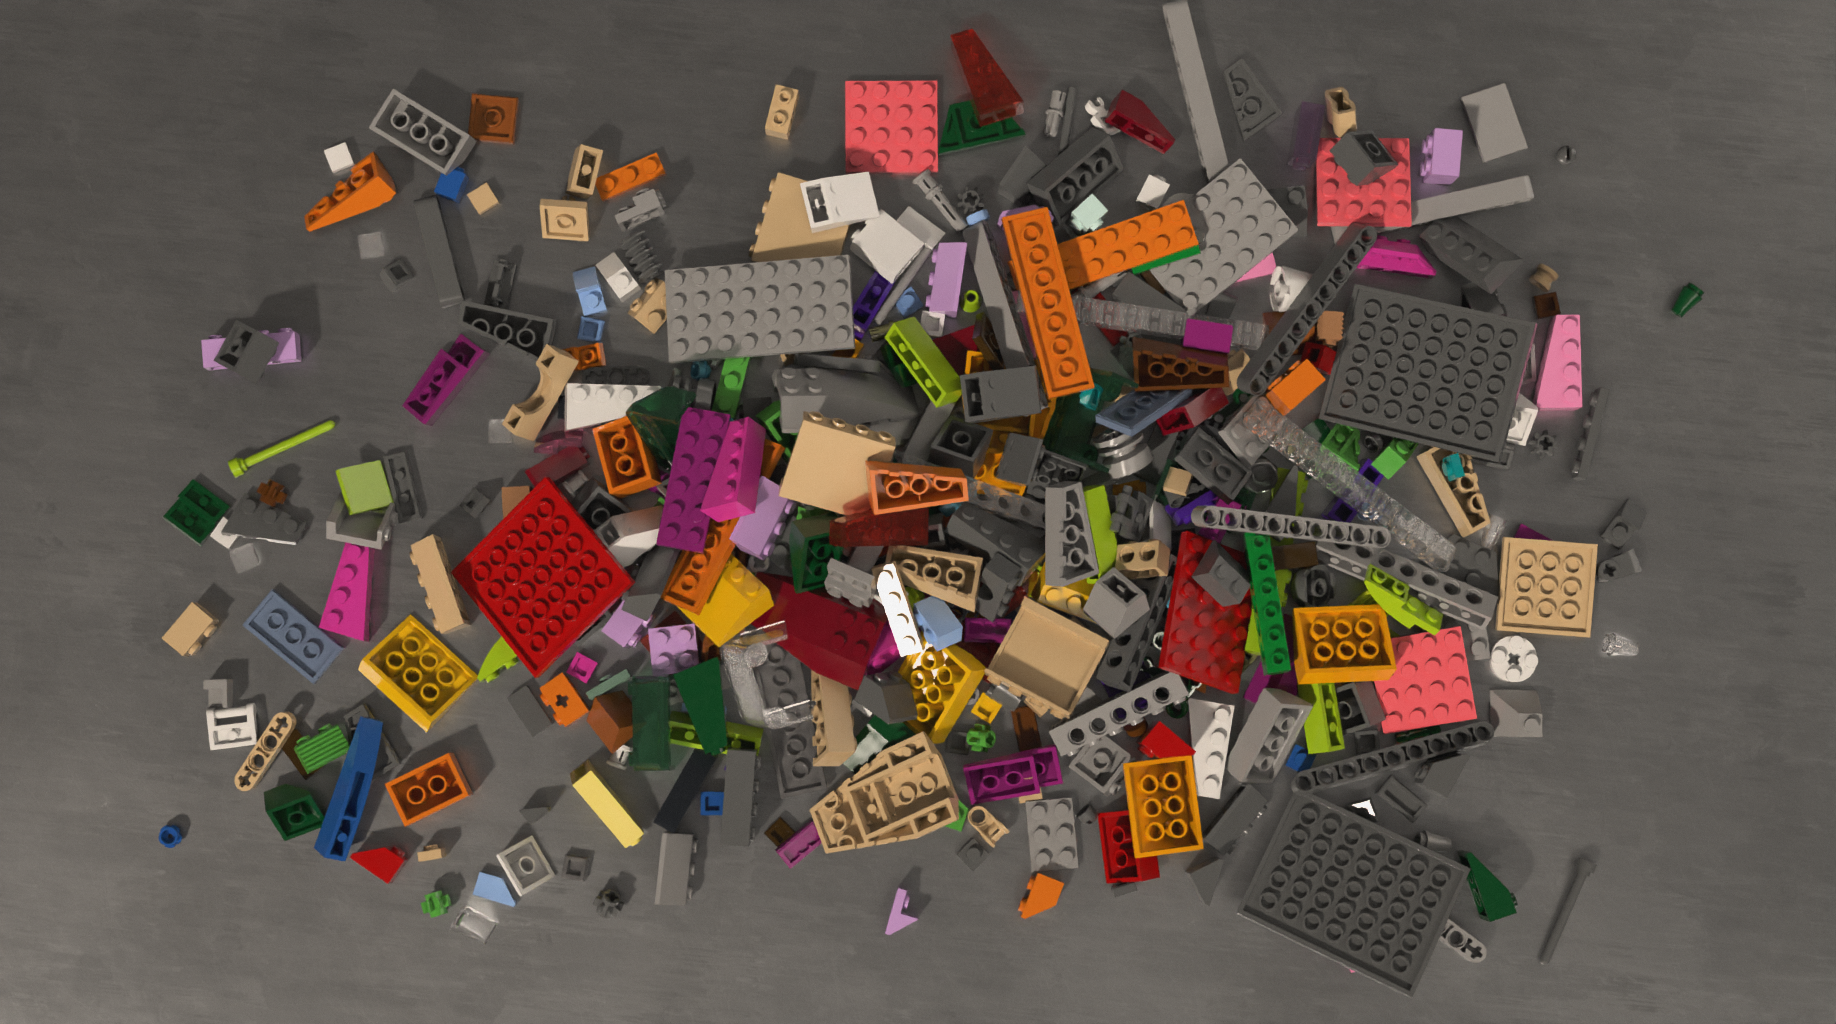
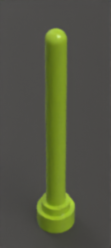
[228,420,335,478]

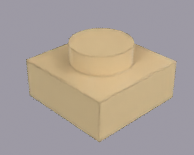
[417,844,446,862]

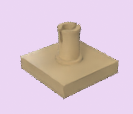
[540,195,590,241]

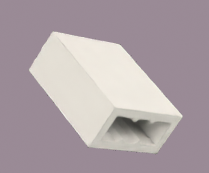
[849,209,924,284]

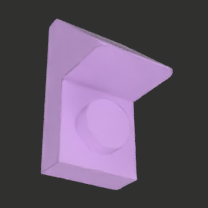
[885,887,919,935]

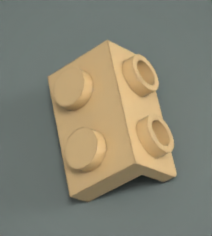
[628,278,667,334]

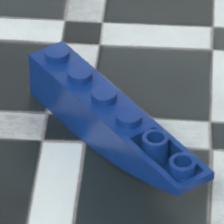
[314,716,383,861]

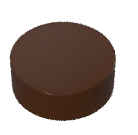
[1124,717,1148,737]

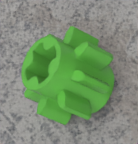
[967,723,996,753]
[420,890,452,918]

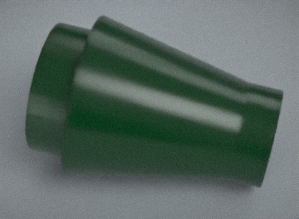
[1671,282,1704,318]

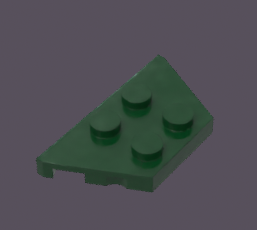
[938,95,1026,156]

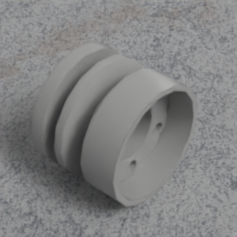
[1093,428,1154,479]

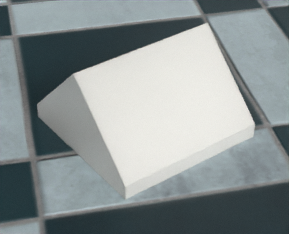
[496,835,556,896]

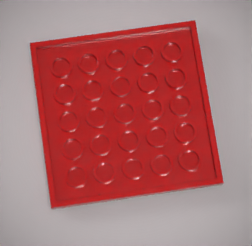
[451,477,635,678]

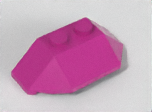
[1356,235,1436,279]

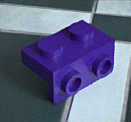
[1165,485,1218,527]

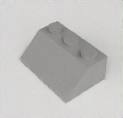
[655,831,698,906]

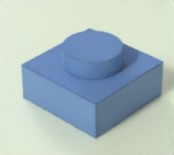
[895,287,924,319]

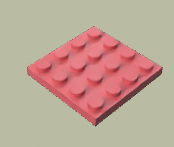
[845,81,938,174]
[1316,138,1412,227]
[1374,626,1477,734]

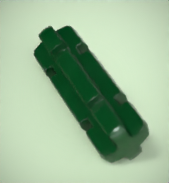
[1395,725,1441,744]

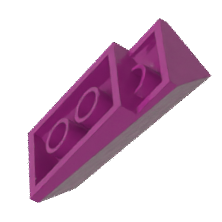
[402,334,491,426]
[1243,613,1298,704]
[963,744,1063,805]

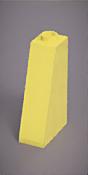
[570,759,644,848]

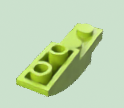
[1364,563,1443,635]
[477,636,519,683]

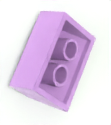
[925,242,967,318]
[729,475,796,561]

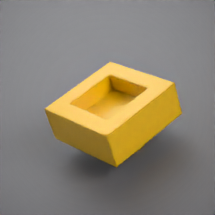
[970,692,1002,724]

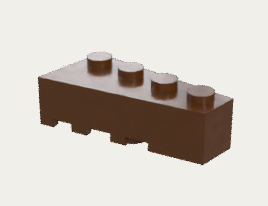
[1133,337,1229,391]

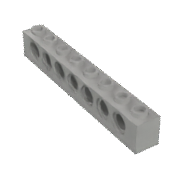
[1315,528,1498,630]

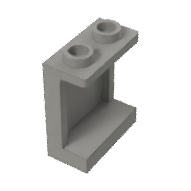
[326,492,398,550]

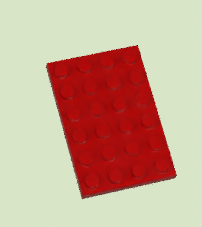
[1158,531,1252,694]

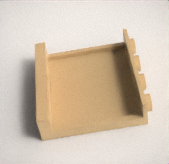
[748,172,851,263]
[778,411,896,522]
[984,597,1109,720]

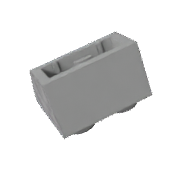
[1083,567,1150,639]

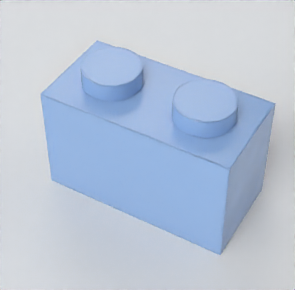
[913,596,963,651]

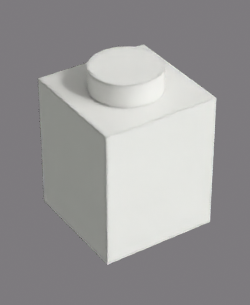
[1135,174,1170,211]

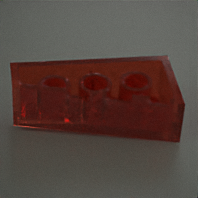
[950,28,1024,127]
[829,507,929,547]

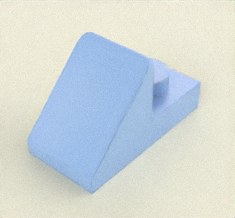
[573,266,607,317]

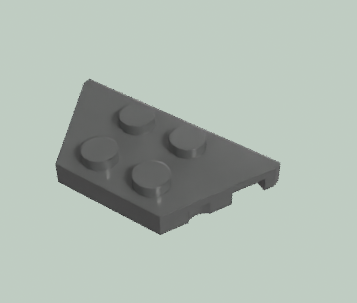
[1418,534,1499,604]

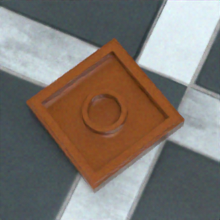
[468,93,519,144]

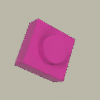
[566,652,598,684]

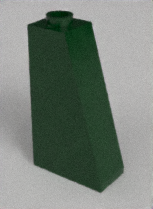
[673,656,729,756]

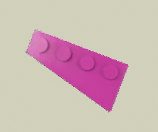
[700,417,766,522]

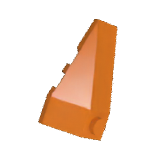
[304,151,396,232]

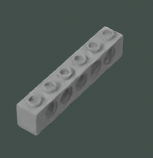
[1049,670,1189,757]

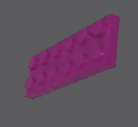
[656,406,731,554]

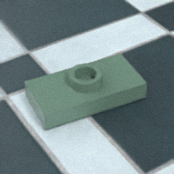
[586,669,632,700]

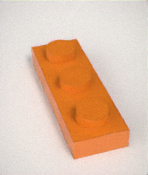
[595,152,666,202]

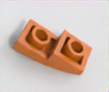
[562,342,606,372]

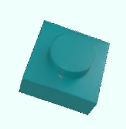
[1079,383,1103,410]
[1442,453,1465,482]

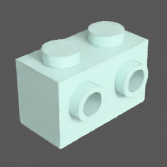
[1069,194,1108,235]

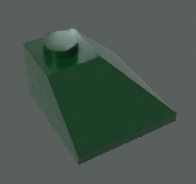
[264,784,325,841]

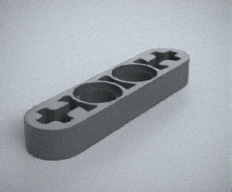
[793,353,880,373]

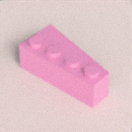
[1532,315,1582,411]

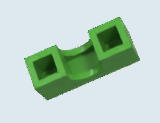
[712,357,752,421]

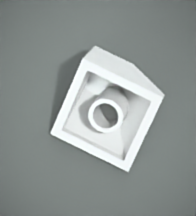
[1506,393,1538,446]

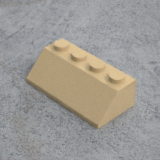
[409,535,471,634]

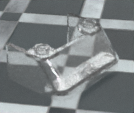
[719,620,814,729]

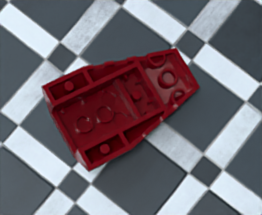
[751,572,889,690]

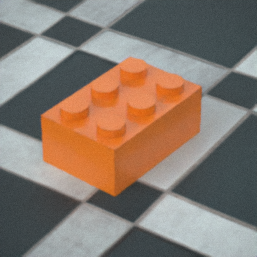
[1265,359,1326,417]
[592,413,662,499]
[385,752,473,827]

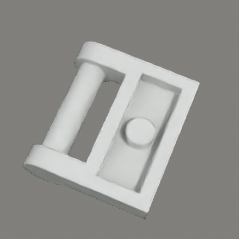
[206,702,259,750]

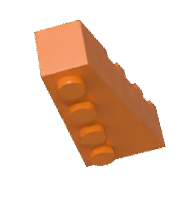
[865,460,969,515]

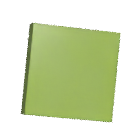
[335,460,394,515]

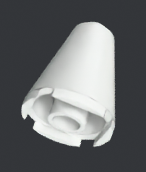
[1270,266,1337,312]

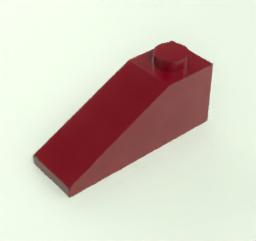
[1105,90,1176,154]

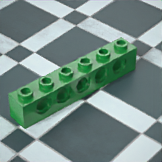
[1241,533,1291,676]

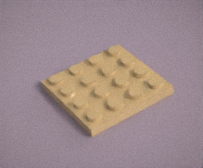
[1495,537,1598,638]

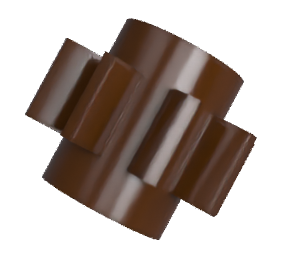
[256,479,288,507]

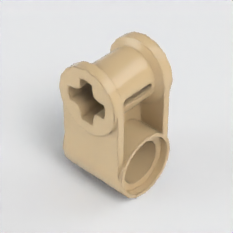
[967,804,1010,848]

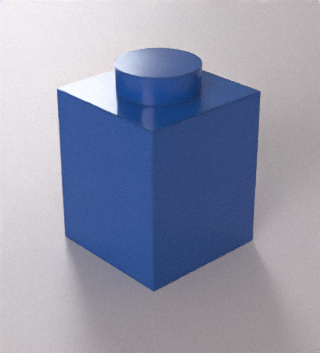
[434,167,469,204]

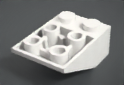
[800,172,880,233]
[593,505,664,568]

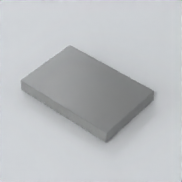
[1460,83,1528,163]

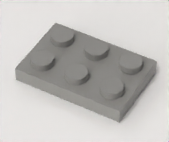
[1218,394,1287,468]
[1414,616,1491,661]
[1025,797,1079,872]

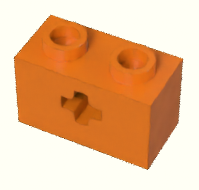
[539,672,590,727]

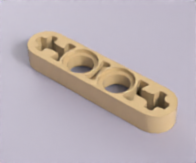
[234,712,296,791]

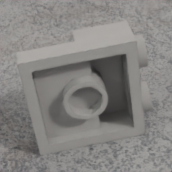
[614,188,666,232]
[824,558,877,608]
[1068,736,1137,797]

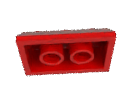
[1136,720,1196,758]
[1097,809,1160,883]

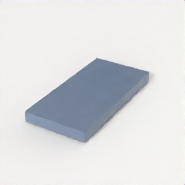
[1095,389,1193,437]
[242,589,345,684]

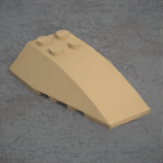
[810,732,959,854]

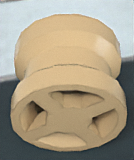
[1529,264,1559,292]

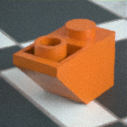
[1018,872,1064,919]

